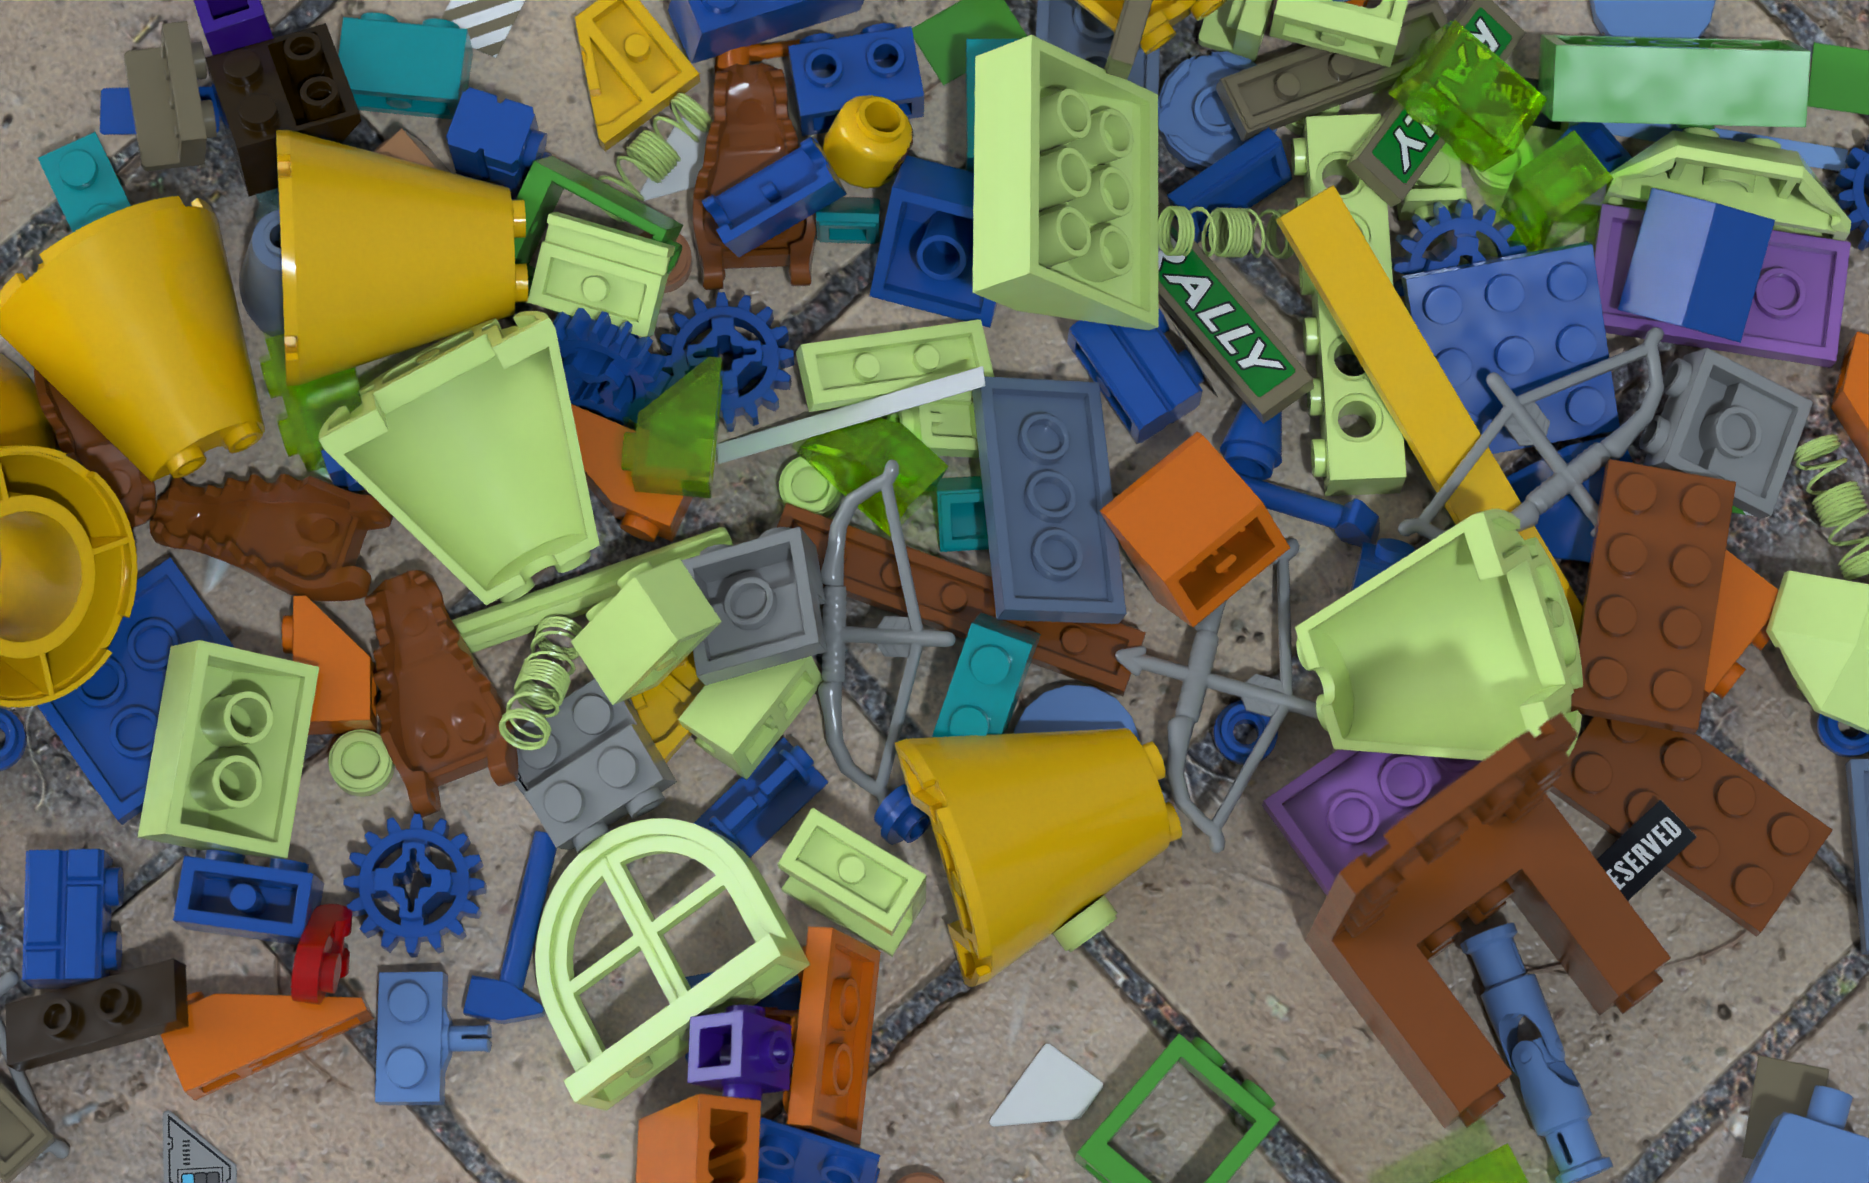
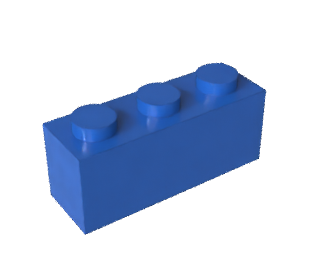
[668,0,864,64]

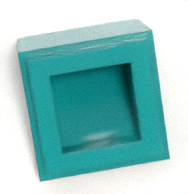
[816,197,880,244]
[936,476,989,552]

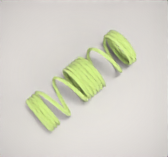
[598,93,713,223]
[1158,206,1294,259]
[1793,434,1869,580]
[499,616,583,750]

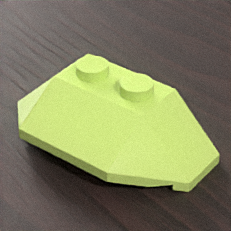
[1591,127,1851,241]
[1766,571,1869,734]

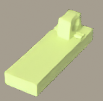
[796,319,995,412]

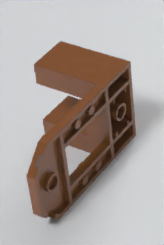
[1305,712,1671,1129]

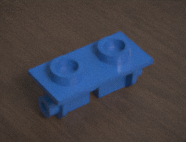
[693,737,829,858]

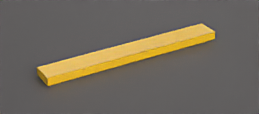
[1275,185,1583,635]

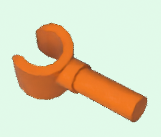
[715,39,800,74]

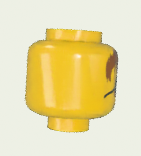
[823,95,913,189]

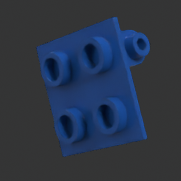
[758,1117,881,1183]

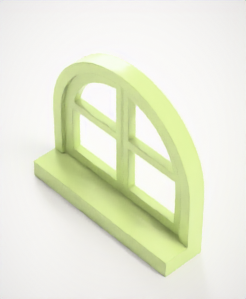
[535,818,811,1111]

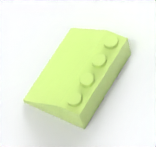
[972,35,1159,330]

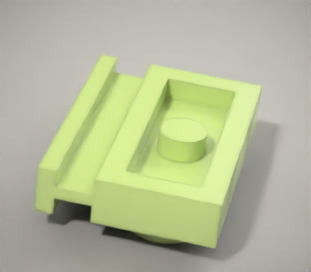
[527,212,676,337]

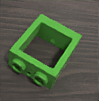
[514,156,683,318]
[1075,1034,1280,1183]

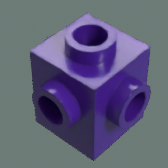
[687,1005,793,1103]

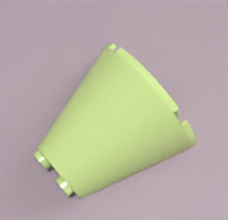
[318,311,600,605]
[1295,509,1583,761]

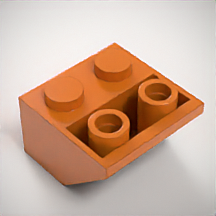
[1099,432,1290,627]

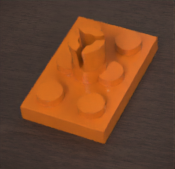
[763,927,881,1145]

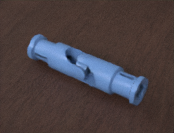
[1460,923,1613,1183]

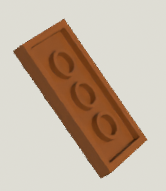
[1571,459,1736,735]
[1550,716,1833,937]

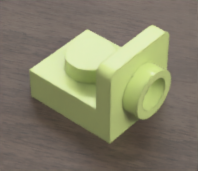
[1198,0,1274,62]
[1398,140,1467,222]
[886,390,979,464]

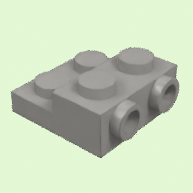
[1639,348,1813,519]
[681,527,827,686]
[514,679,677,853]

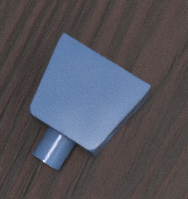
[1743,1086,1869,1183]

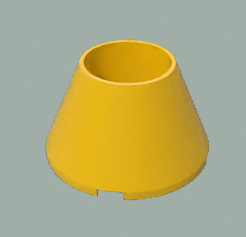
[0,445,138,707]

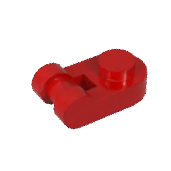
[291,904,352,1005]

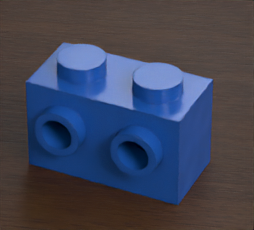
[788,23,924,136]
[173,850,324,945]

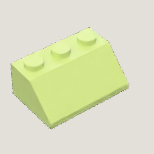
[138,640,319,859]

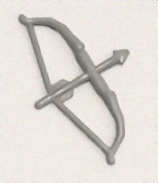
[1398,327,1664,540]
[818,460,956,806]
[1115,538,1318,853]

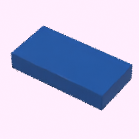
[1167,127,1293,243]

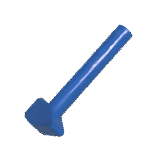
[1237,473,1380,547]
[463,831,557,1024]

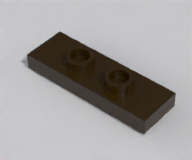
[5,958,189,1072]

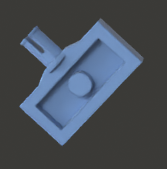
[375,972,492,1106]

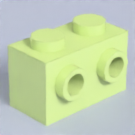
[571,558,722,705]

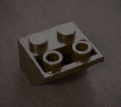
[205,23,361,196]

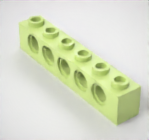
[1291,114,1407,496]

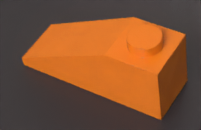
[571,404,703,542]
[160,991,374,1101]

